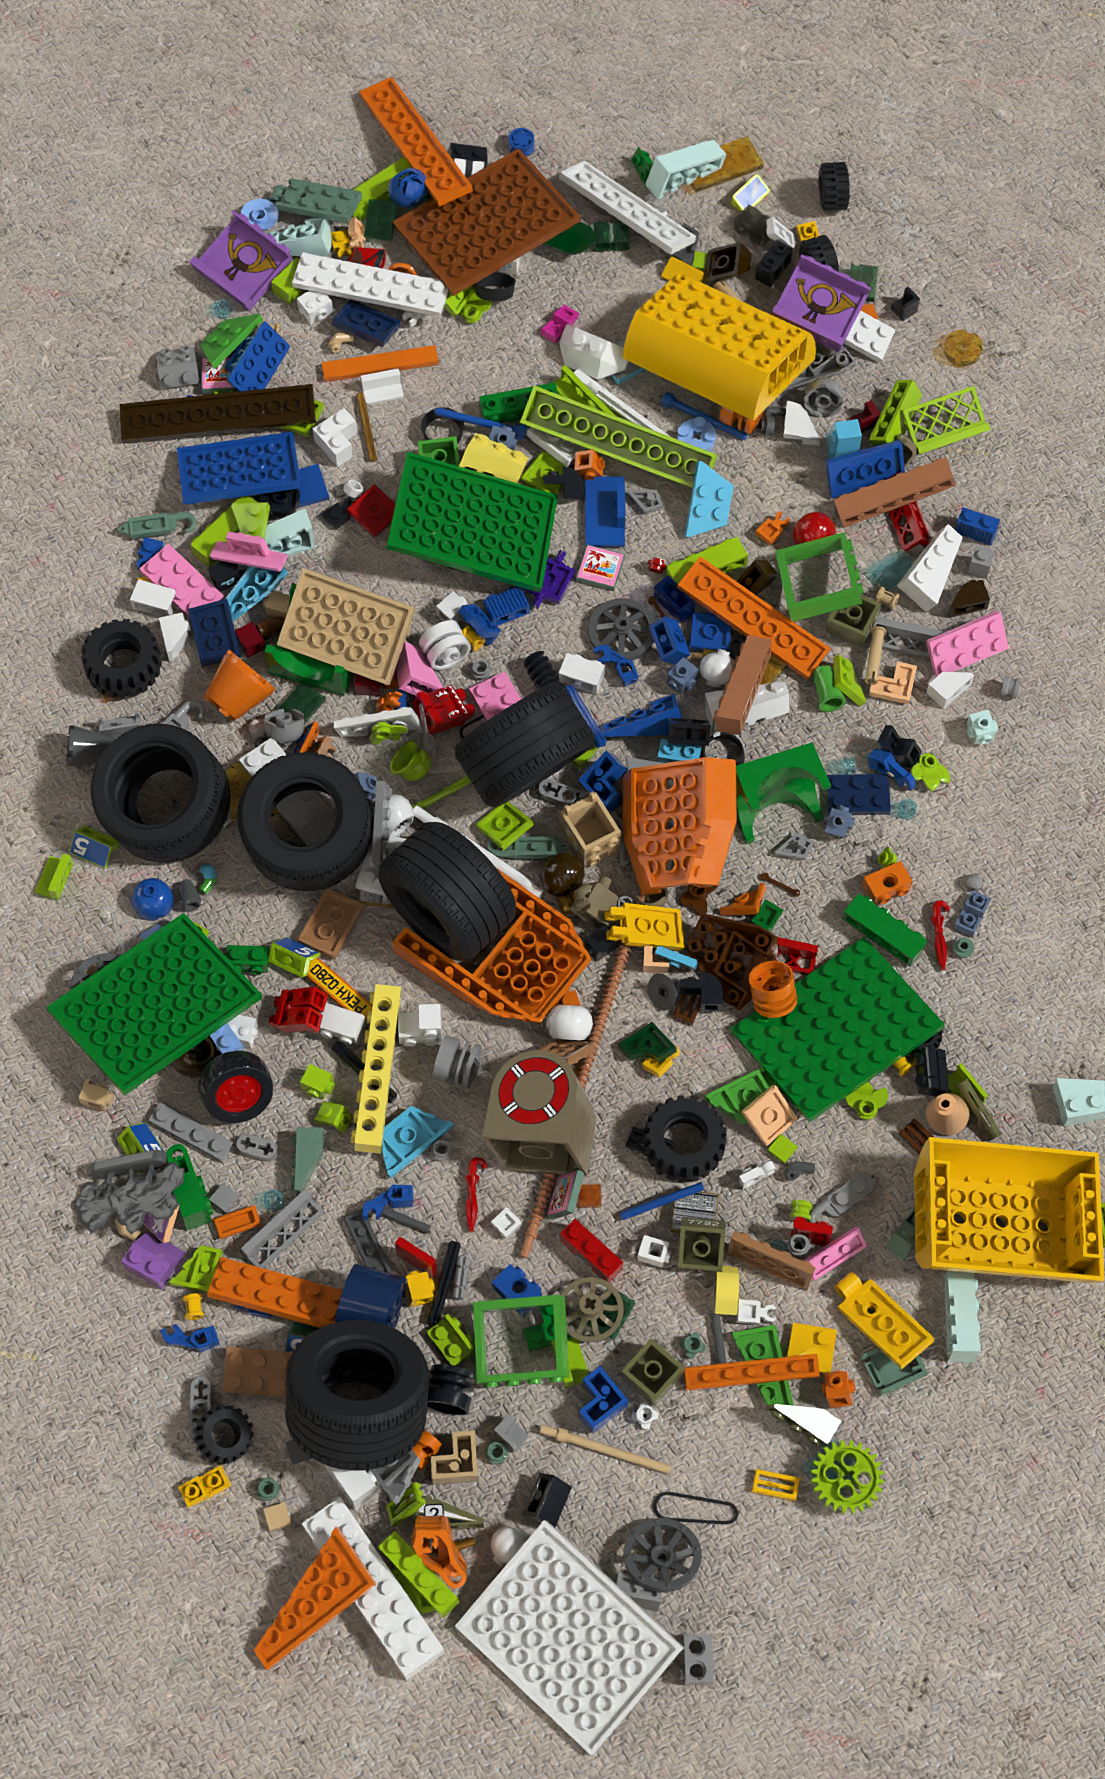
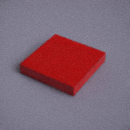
[347,484,395,538]
[395,1237,437,1278]

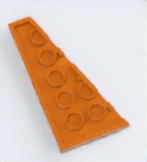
[254,1527,377,1670]

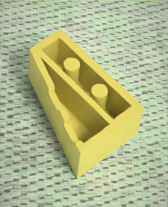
[459,433,529,483]

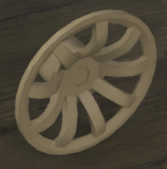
[561,1277,624,1342]

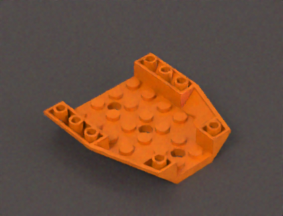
[622,757,737,895]

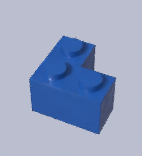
[578,751,628,812]
[579,1366,628,1434]

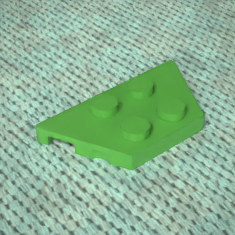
[200,314,263,369]
[704,1068,779,1126]

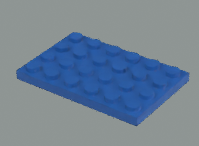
[177,431,302,505]

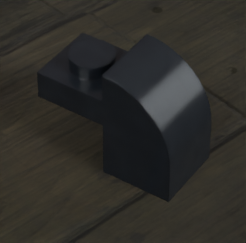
[543,467,585,499]
[878,725,922,768]
[679,972,723,1012]

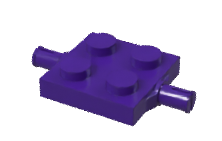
[523,550,575,609]

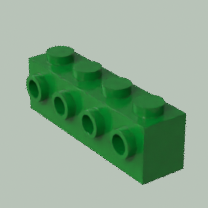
[479,382,558,423]
[842,893,927,967]

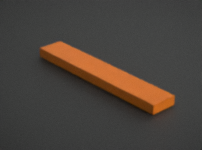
[321,345,439,382]
[684,1354,820,1391]

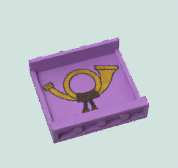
[189,210,293,311]
[771,254,871,352]

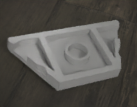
[370,1450,421,1504]

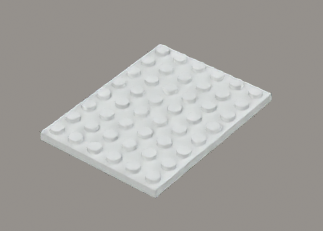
[455,1520,684,1756]

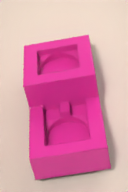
[540,305,579,344]

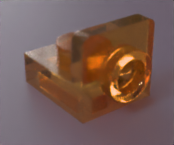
[575,1184,601,1208]

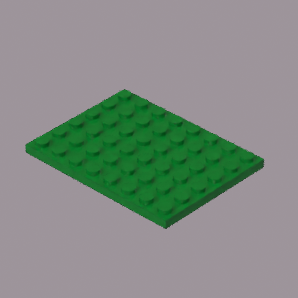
[386,451,558,593]
[46,913,262,1096]
[730,937,945,1123]

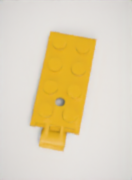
[834,1272,934,1370]

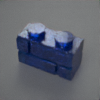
[654,575,695,624]

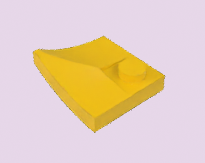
[787,1323,837,1374]

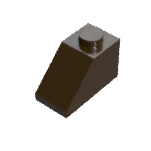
[736,560,778,595]
[948,579,990,618]

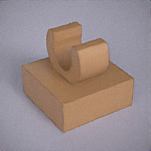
[311,736,337,758]

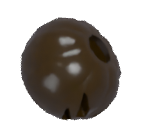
[540,853,585,897]
[171,1036,217,1078]

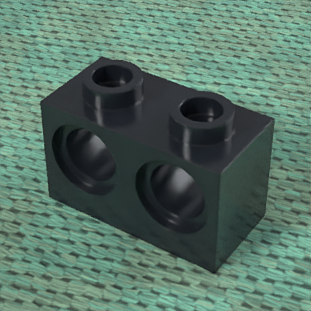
[755,240,793,288]
[666,718,711,746]

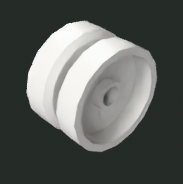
[419,620,471,670]

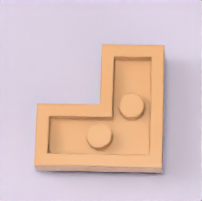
[869,662,917,705]

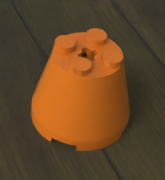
[204,650,276,722]

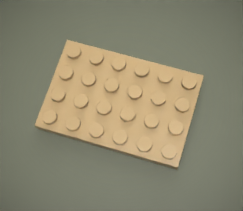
[277,568,416,685]

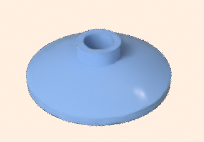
[241,199,278,231]

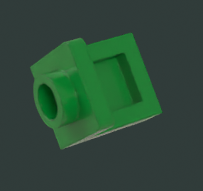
[751,899,784,931]

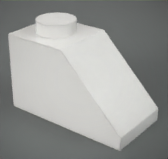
[159,612,191,662]
[926,672,974,709]

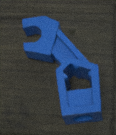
[593,645,639,687]
[867,748,916,791]
[363,1185,413,1220]
[161,1324,220,1353]

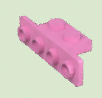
[210,532,288,572]

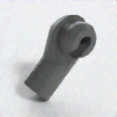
[785,1161,815,1181]

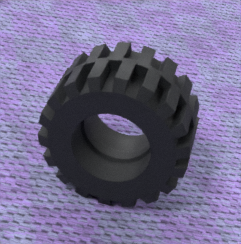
[819,162,850,211]
[799,235,839,272]
[193,1405,254,1465]

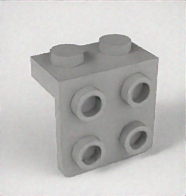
[156,346,200,389]

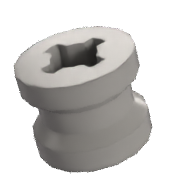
[1000,676,1021,699]

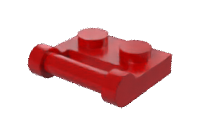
[790,1217,833,1246]

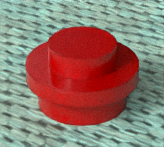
[647,557,667,574]

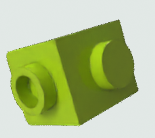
[314,1101,353,1133]

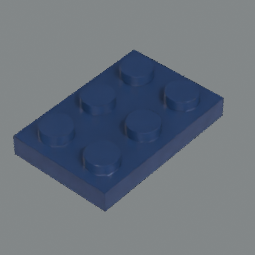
[332,299,401,347]
[188,599,241,667]
[827,774,891,815]

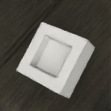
[491,1207,522,1239]

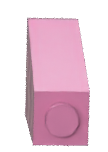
[396,642,443,696]

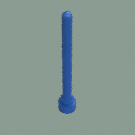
[660,391,747,440]
[434,408,527,441]

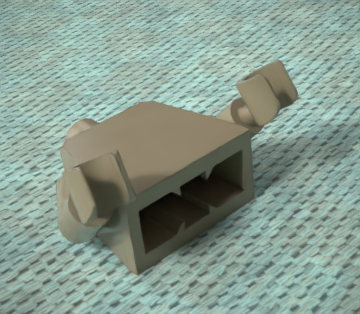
[570,876,620,930]

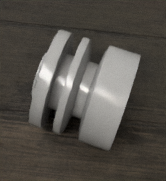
[433,1035,481,1088]

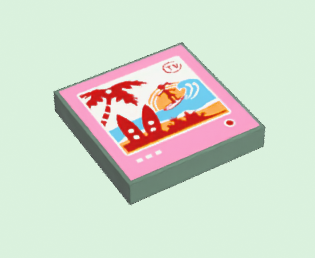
[201,357,238,394]
[576,545,625,591]
[546,1170,584,1220]

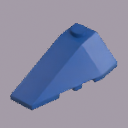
[599,693,683,737]

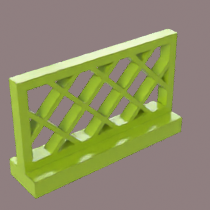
[902,386,991,455]

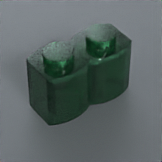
[590,221,630,252]

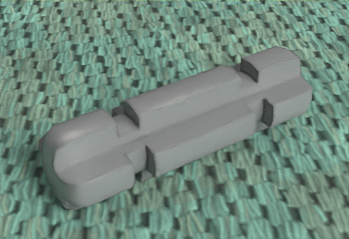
[452,1256,469,1300]

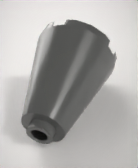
[66,725,117,766]

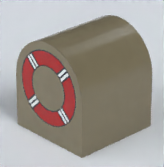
[482,1050,596,1176]

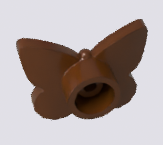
[681,884,719,916]

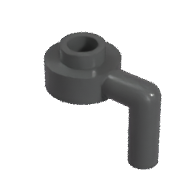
[759,406,786,436]

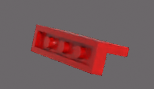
[886,473,931,552]
[776,937,818,975]

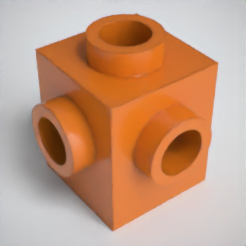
[575,449,605,480]
[822,1371,856,1408]

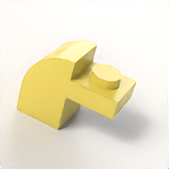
[715,1266,739,1315]

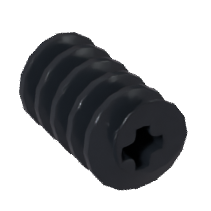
[523,651,563,690]

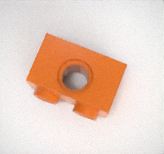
[862,861,913,905]

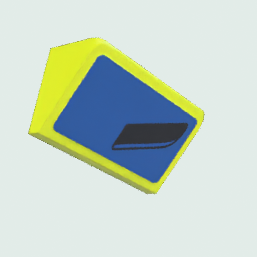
[731,174,770,215]

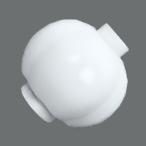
[700,649,735,688]
[491,1526,530,1568]

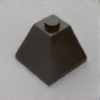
[704,241,752,284]

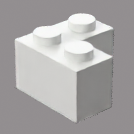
[313,408,357,467]
[398,1004,442,1047]

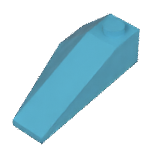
[225,566,288,622]

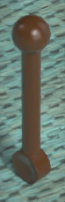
[648,596,666,617]
[761,873,800,897]

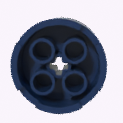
[335,1263,407,1329]

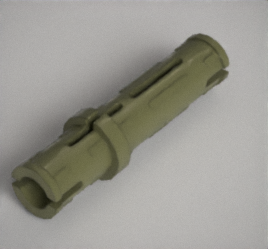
[956,1078,1003,1141]

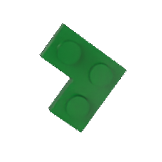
[523,1306,572,1352]

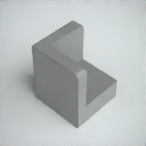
[494,1413,528,1453]

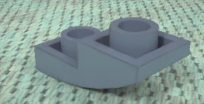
[953,890,991,937]

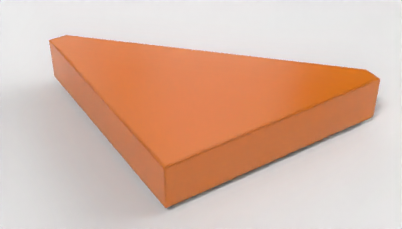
[720,883,766,916]

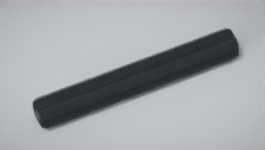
[332,1040,397,1103]
[427,1241,461,1325]

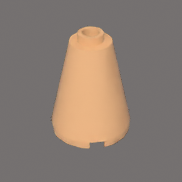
[926,1093,969,1136]

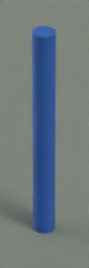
[620,1182,705,1220]

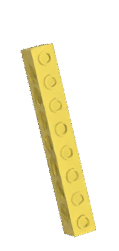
[351,984,401,1154]

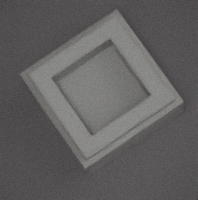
[209,1183,240,1214]

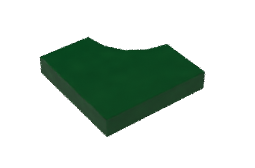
[618,1022,677,1063]

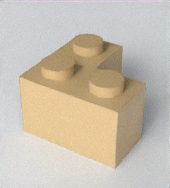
[431,1430,478,1485]

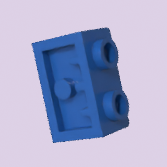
[458,604,501,645]

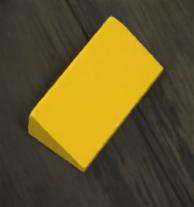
[661,256,704,283]

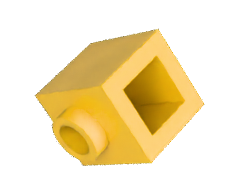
[405,1271,434,1308]

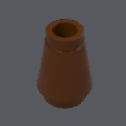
[255,617,284,640]

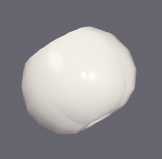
[371,794,414,836]
[546,1005,593,1040]

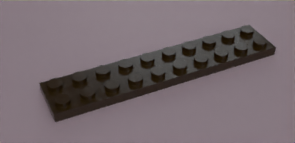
[119,384,316,443]

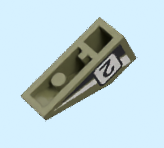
[414,1496,484,1530]

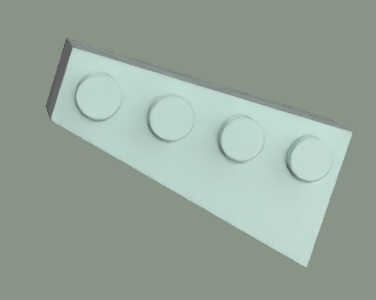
[645,139,727,200]
[237,508,315,571]
[1053,1078,1105,1127]
[944,1271,981,1363]

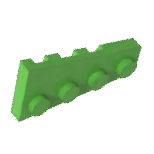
[732,1325,794,1414]

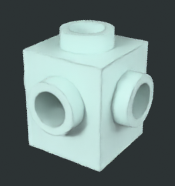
[967,710,998,745]

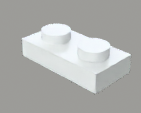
[766,217,795,250]

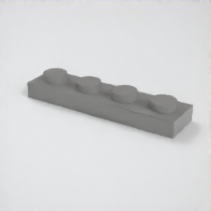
[372,781,392,867]
[148,1102,234,1163]

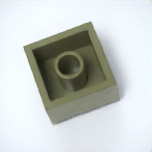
[826,588,881,647]
[678,1217,726,1271]
[621,1339,685,1407]

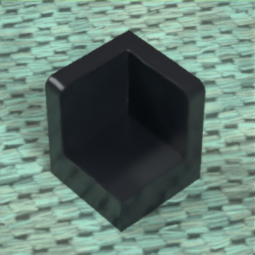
[891,287,920,321]

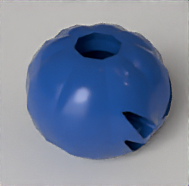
[388,168,428,208]

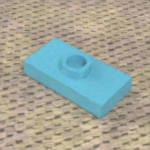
[655,946,698,971]

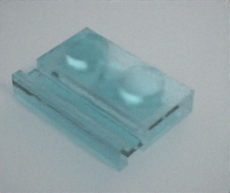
[869,549,913,591]

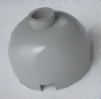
[804,377,843,417]
[264,709,304,746]

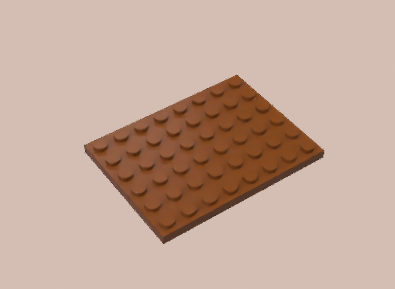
[392,148,581,296]

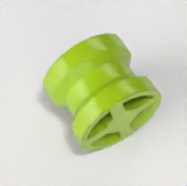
[789,1200,813,1222]

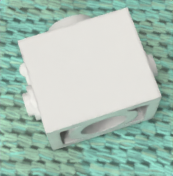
[297,291,333,325]
[228,1015,258,1049]

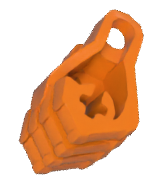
[411,1515,467,1589]

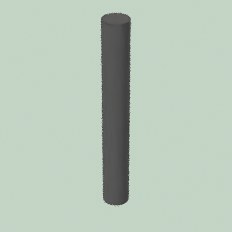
[381,1207,431,1234]
[711,1312,727,1364]

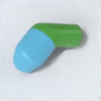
[198,864,217,895]

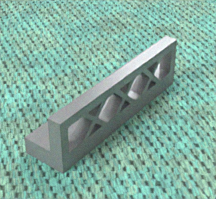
[876,617,945,660]
[241,1189,325,1269]

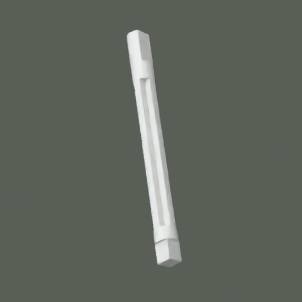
[574,369,670,437]
[413,805,544,898]

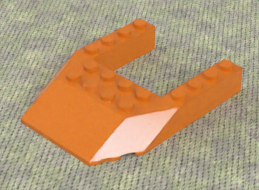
[392,870,592,1024]

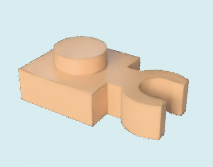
[348,217,365,248]

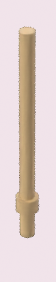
[540,1424,671,1474]

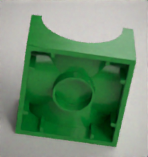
[265,583,354,696]
[736,742,831,845]

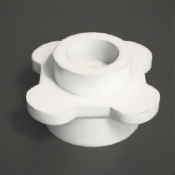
[632,1402,659,1429]

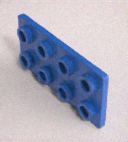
[224,321,290,392]
[585,477,625,547]

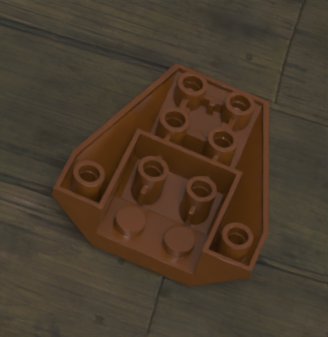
[684,913,778,1011]

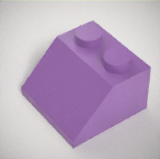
[121,1231,185,1290]

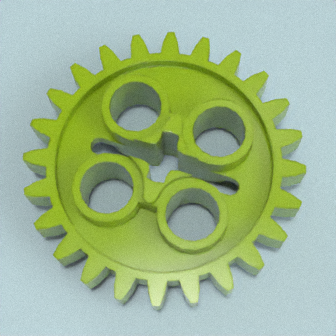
[810,1440,885,1515]

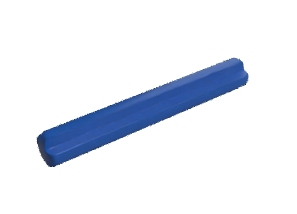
[564,685,607,748]

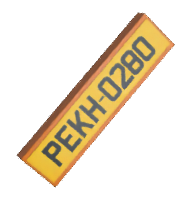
[306,957,373,1019]

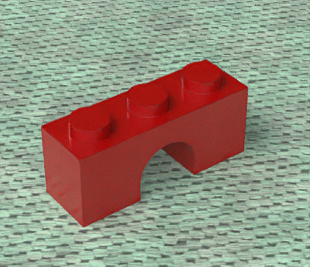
[560,1219,624,1283]

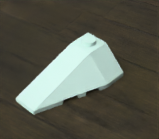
[266,217,332,257]

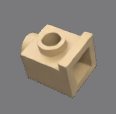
[79,1078,115,1112]

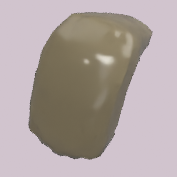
[895,434,917,467]

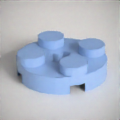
[677,417,716,452]

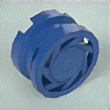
[509,128,534,156]

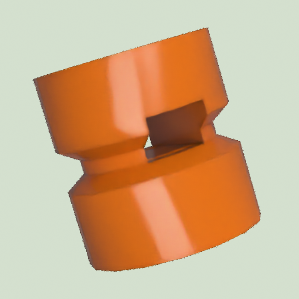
[412,1430,442,1471]

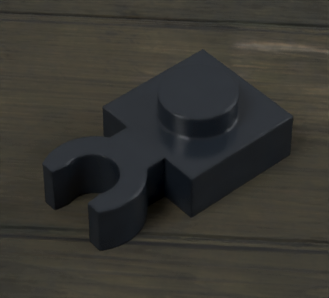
[322,497,352,530]

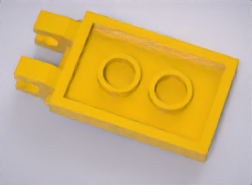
[604,903,685,951]

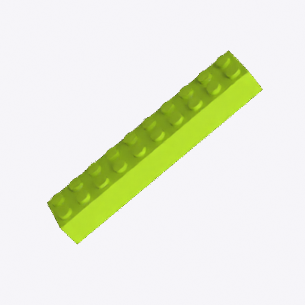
[520,386,719,488]

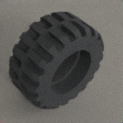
[81,619,162,699]
[643,1095,727,1183]

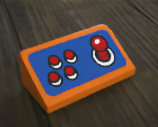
[292,721,319,754]

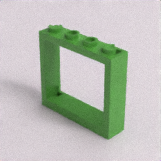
[775,532,864,622]
[473,1295,569,1388]

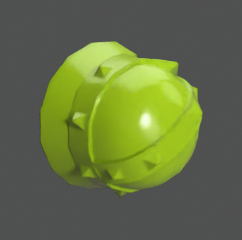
[390,740,431,781]

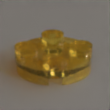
[944,329,983,367]

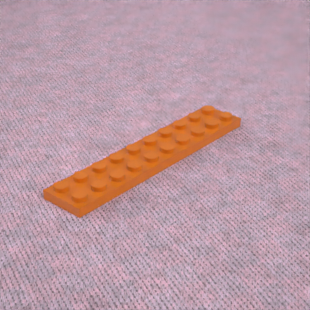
[359,77,473,207]

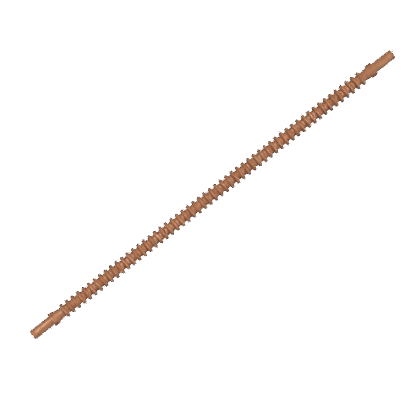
[519,891,646,1259]

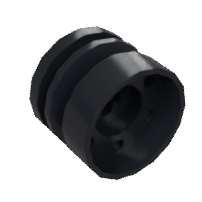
[427,1364,477,1416]

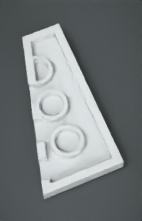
[334,707,425,737]

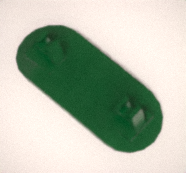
[543,222,594,255]

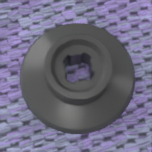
[648,973,678,1011]

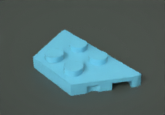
[684,461,734,537]
[382,1106,454,1179]

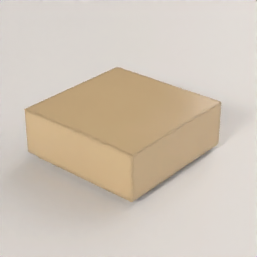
[264,1502,292,1532]

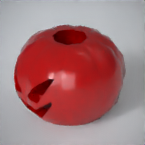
[792,512,837,545]

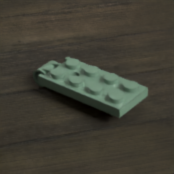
[268,178,362,224]

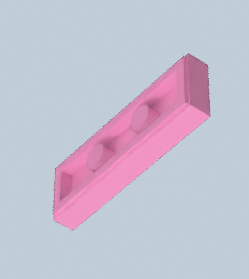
[804,1226,867,1281]

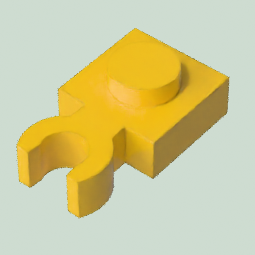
[331,229,352,260]
[642,1046,680,1078]

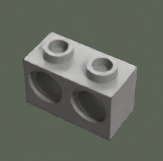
[679,1634,714,1686]

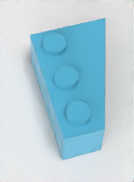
[825,419,862,460]

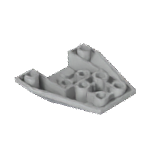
[782,342,856,393]

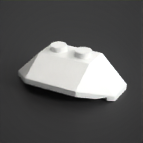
[559,324,629,380]

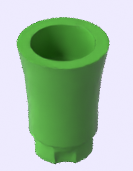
[813,665,846,712]

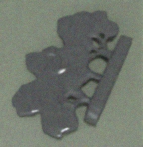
[73,1150,184,1235]

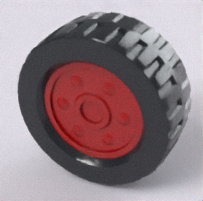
[198,1050,274,1123]

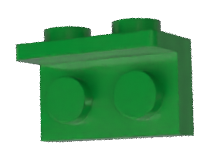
[226,945,270,975]

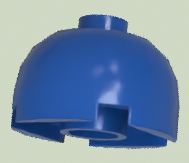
[131,878,174,921]

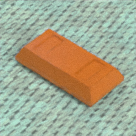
[213,1205,261,1239]

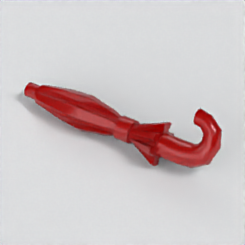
[930,900,950,971]
[464,1157,488,1232]

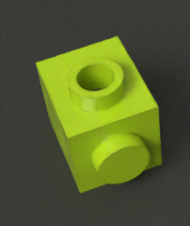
[300,1064,335,1099]

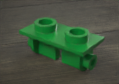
[631,147,653,188]

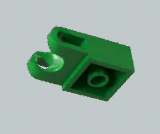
[166,1144,214,1231]

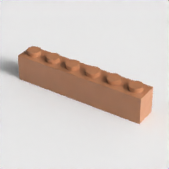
[834,457,956,528]
[713,635,771,735]

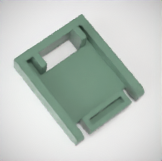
[860,1347,928,1397]

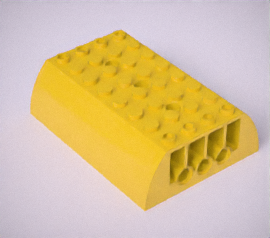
[622,272,816,421]
[914,1137,1105,1284]

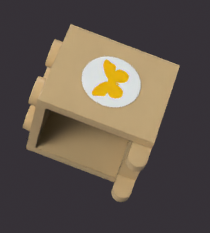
[560,791,621,868]

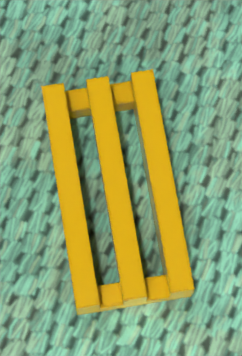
[751,1469,800,1502]

